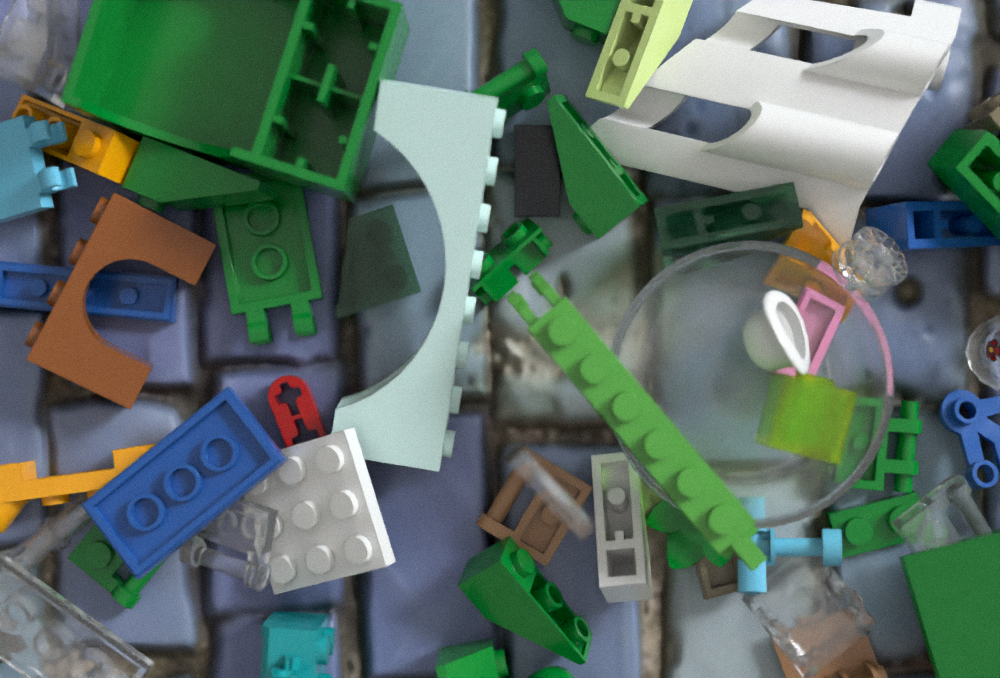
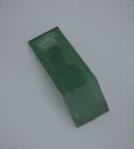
[654,181,803,272]

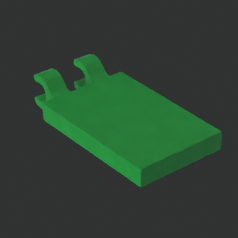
[213,173,324,346]

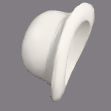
[743,290,810,375]

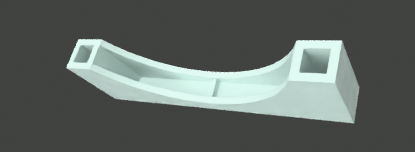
[332,79,506,472]

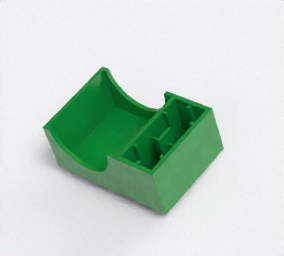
[60,0,410,204]

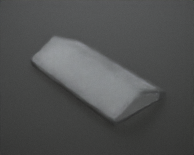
[0,553,154,678]

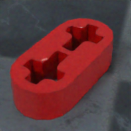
[268,375,328,447]

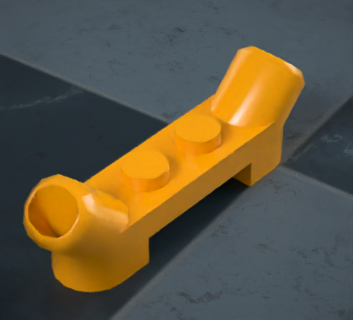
[0,443,157,533]

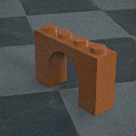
[24,192,216,410]

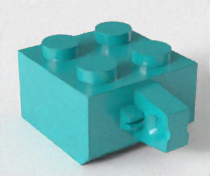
[260,611,336,678]

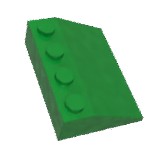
[899,528,1000,678]

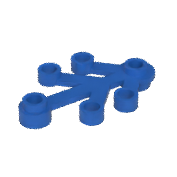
[938,390,1000,490]

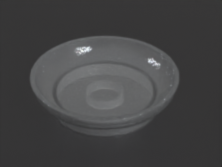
[611,241,894,529]

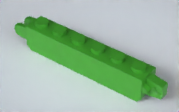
[505,271,768,571]

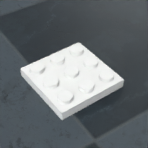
[244,427,396,595]

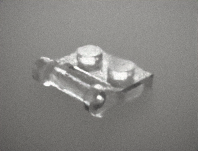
[892,475,991,553]
[179,498,278,591]

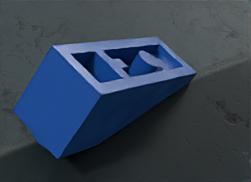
[865,201,1000,255]

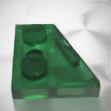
[335,204,422,319]

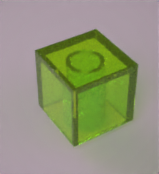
[754,371,858,465]

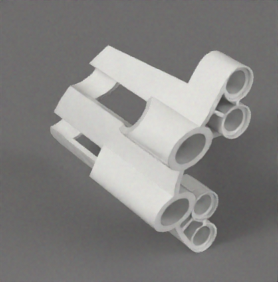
[591,0,962,254]

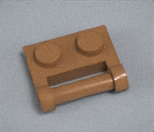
[476,445,593,567]

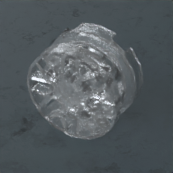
[831,226,908,302]

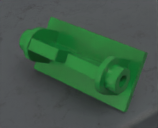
[469,218,553,306]

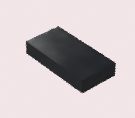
[514,125,560,217]

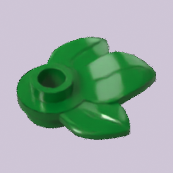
[646,497,733,570]

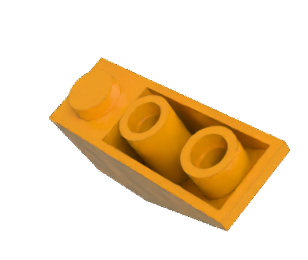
[11,94,140,185]

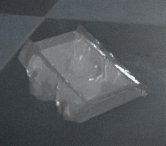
[742,556,876,678]

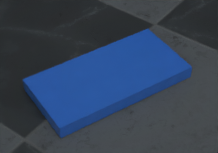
[81,387,288,579]

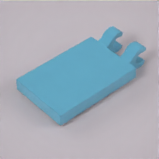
[0,115,78,224]

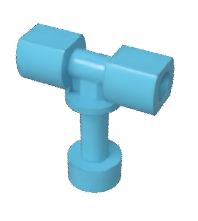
[738,499,842,595]

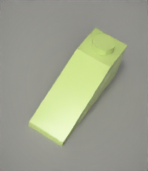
[585,0,693,110]

